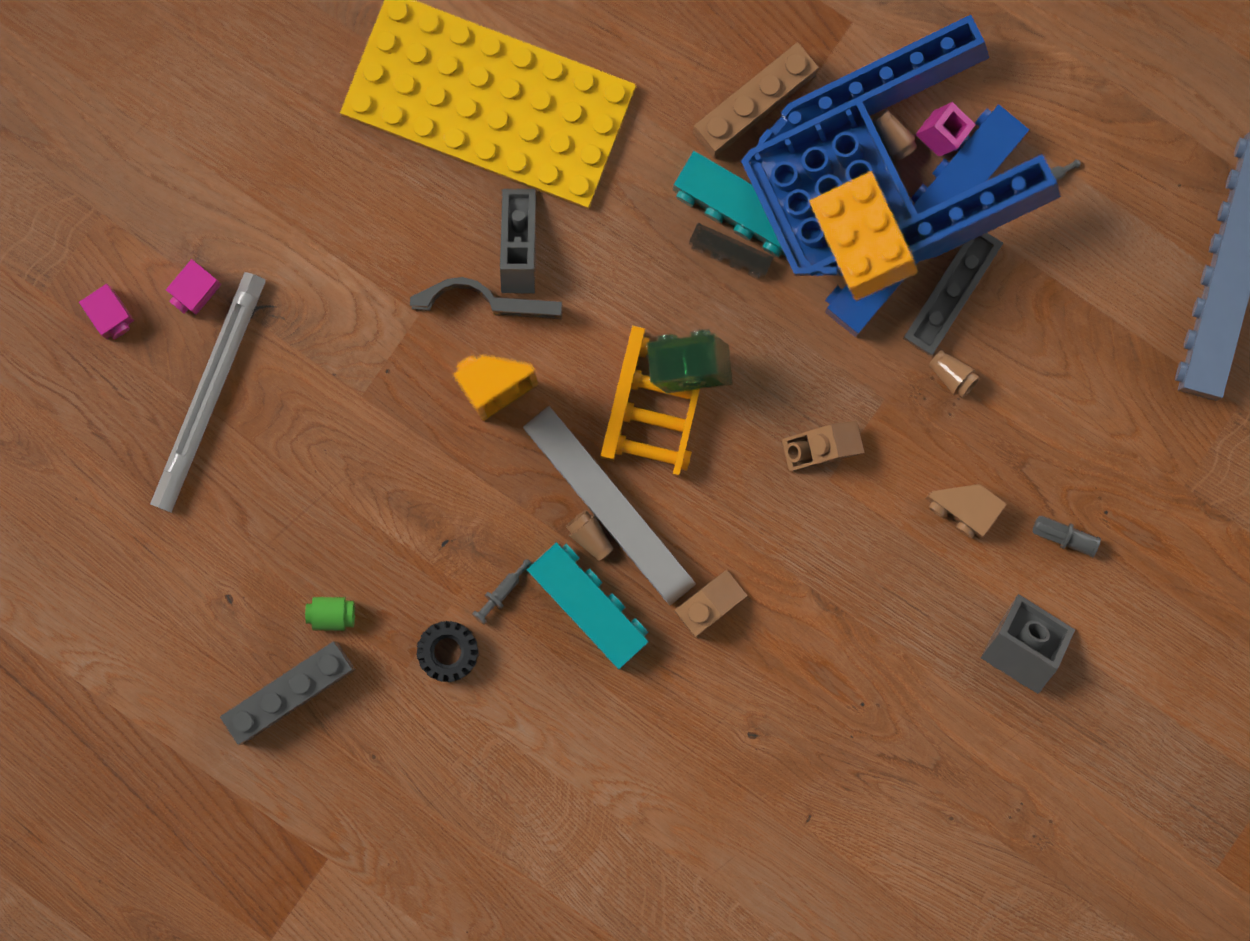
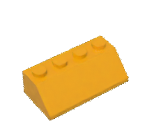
[453,355,538,421]

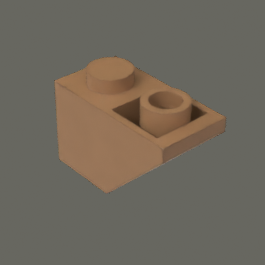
[782,420,864,472]
[925,484,1007,539]

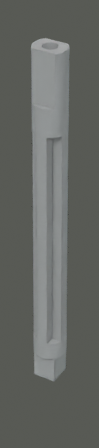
[150,272,266,513]

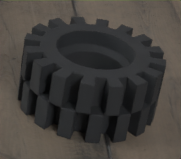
[416,621,479,682]

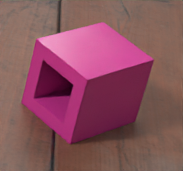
[915,102,976,157]
[166,259,222,315]
[79,283,134,339]

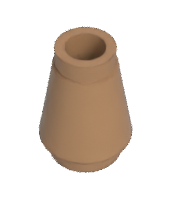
[872,110,917,161]
[929,350,980,398]
[566,510,614,561]

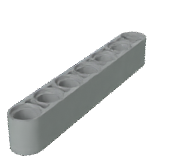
[523,406,696,606]

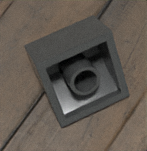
[981,594,1075,694]

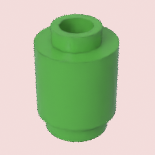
[305,597,355,631]

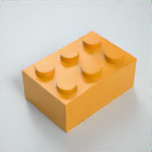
[809,171,918,301]

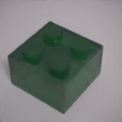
[647,330,733,393]

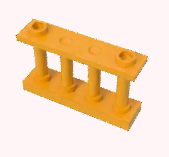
[601,325,715,477]

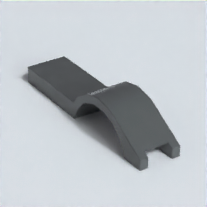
[410,277,563,319]

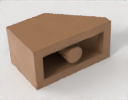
[674,570,747,637]

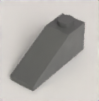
[500,189,536,293]

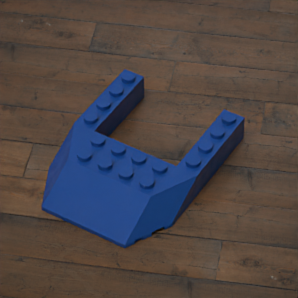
[741,15,1061,276]

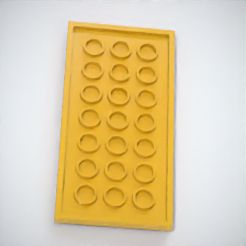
[340,0,636,210]

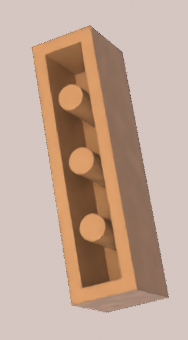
[693,42,819,158]

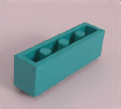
[673,151,785,258]
[527,542,649,669]

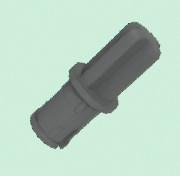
[1032,515,1101,558]

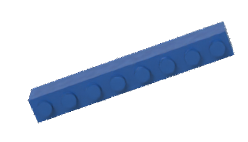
[825,104,1030,338]

